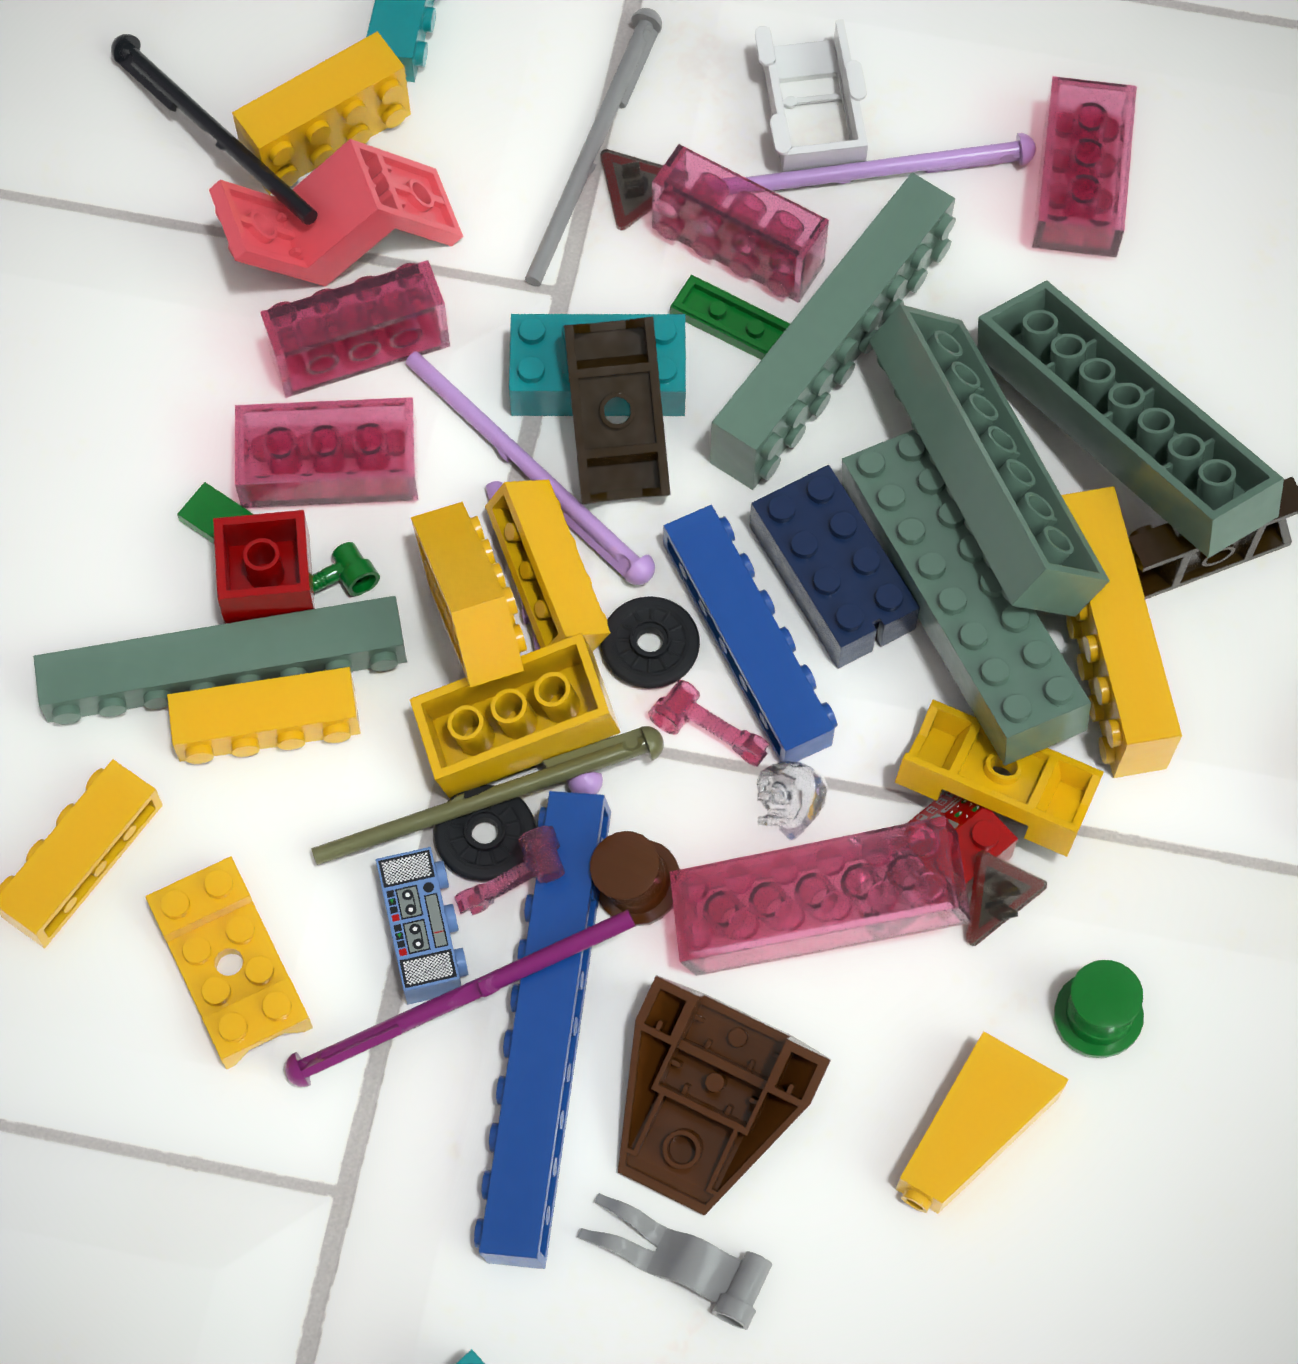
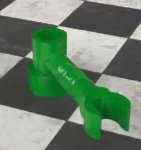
[313,542,380,596]

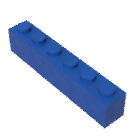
[663,504,838,768]

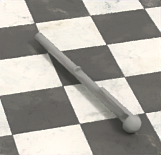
[525,8,662,286]

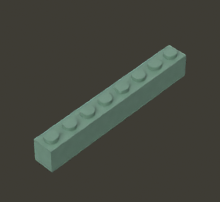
[33,596,407,724]

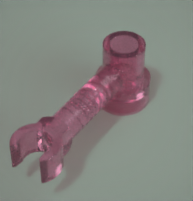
[648,680,769,767]
[455,826,565,916]

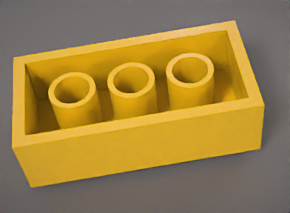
[232,31,411,195]
[411,501,527,688]
[410,633,621,798]

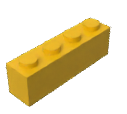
[485,479,611,652]
[167,667,361,764]
[0,759,163,949]

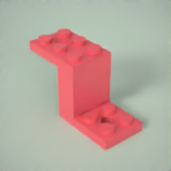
[209,139,463,286]

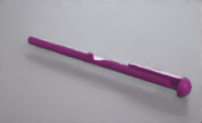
[285,910,636,1087]

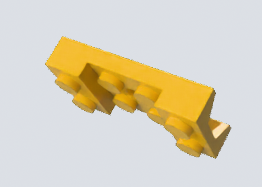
[894,699,1104,857]
[145,856,313,1070]

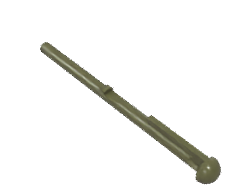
[311,726,664,865]

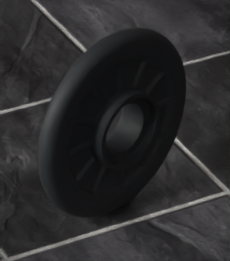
[601,596,700,688]
[434,785,536,881]

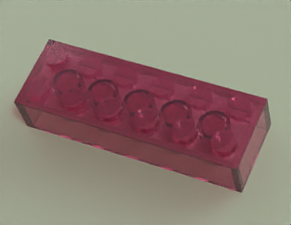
[670,816,971,976]

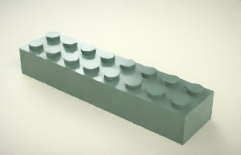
[710,172,956,490]
[977,280,1284,558]
[869,304,1110,617]
[842,430,1091,766]

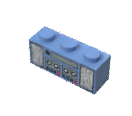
[376,847,469,1005]

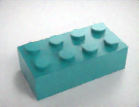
[509,314,686,416]

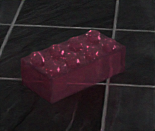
[1032,76,1137,258]
[652,144,829,303]
[260,260,450,398]
[235,397,419,508]

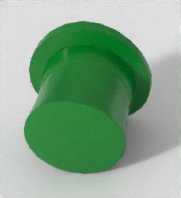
[1053,960,1144,1058]

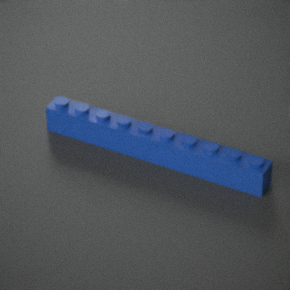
[474,791,612,1269]

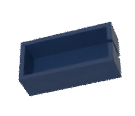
[749,465,920,669]

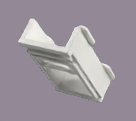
[755,19,868,172]

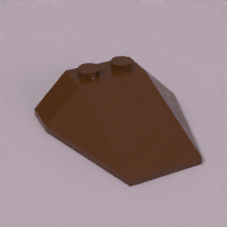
[618,975,832,1215]

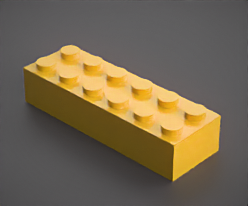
[1061,486,1182,778]

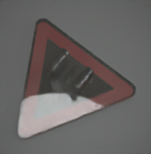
[600,149,688,231]
[966,850,1047,946]

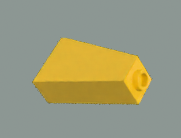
[896,1031,1069,1214]

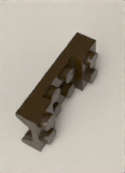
[563,317,671,504]
[1128,476,1298,600]

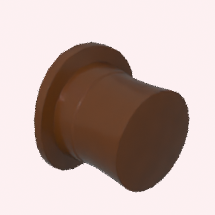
[590,831,681,926]

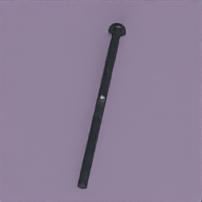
[111,34,318,225]

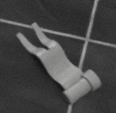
[577,1193,773,1330]

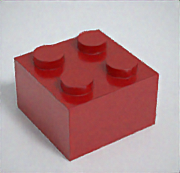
[213,510,315,624]

